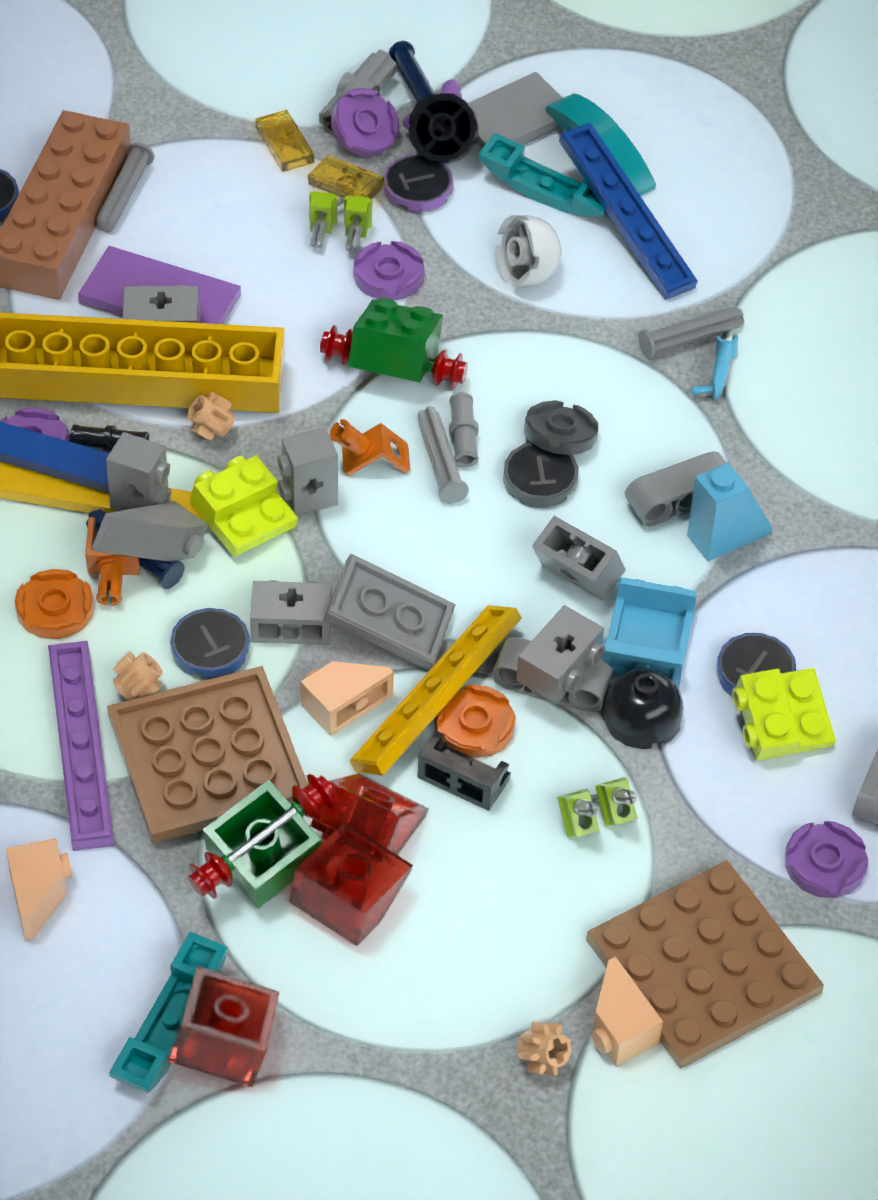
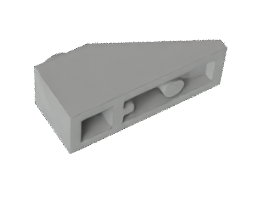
[92,501,209,562]

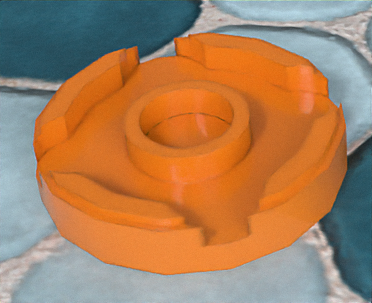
[14,569,94,639]
[435,684,516,758]

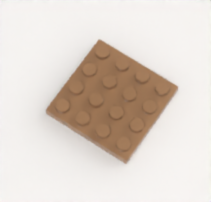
[107,666,308,844]
[586,860,824,1069]

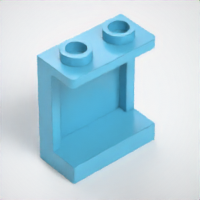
[602,578,697,688]

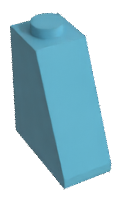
[687,462,773,562]

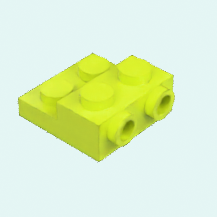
[190,455,298,557]
[732,667,836,761]

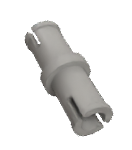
[449,393,479,467]

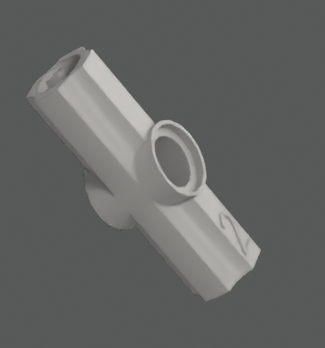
[319,50,397,136]

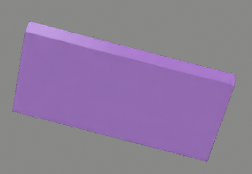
[78,246,241,324]

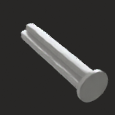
[96,142,155,232]
[639,306,745,359]
[417,406,469,504]

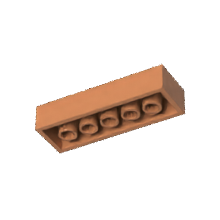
[0,110,131,300]

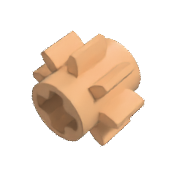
[187,392,235,441]
[113,651,163,700]
[517,1021,571,1076]

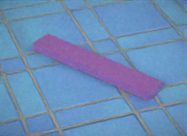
[48,641,114,851]

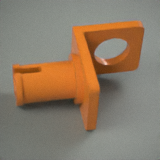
[329,419,410,476]
[85,517,141,606]

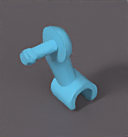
[691,335,738,400]

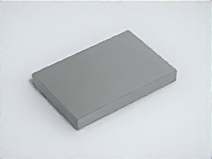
[468,72,563,149]
[323,553,456,671]

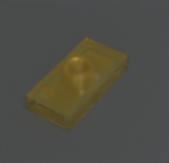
[255,109,314,172]
[307,155,385,199]

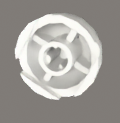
[495,215,562,287]

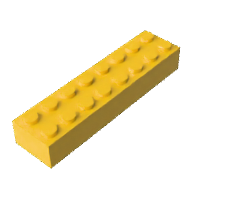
[0,312,285,413]

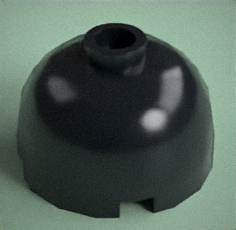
[408,93,479,164]
[602,667,684,749]

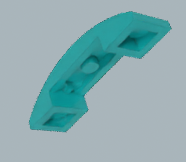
[545,93,656,196]
[478,132,606,217]
[109,931,229,1093]

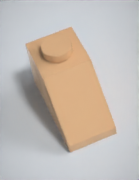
[300,661,394,736]
[6,838,72,941]
[591,957,663,1066]

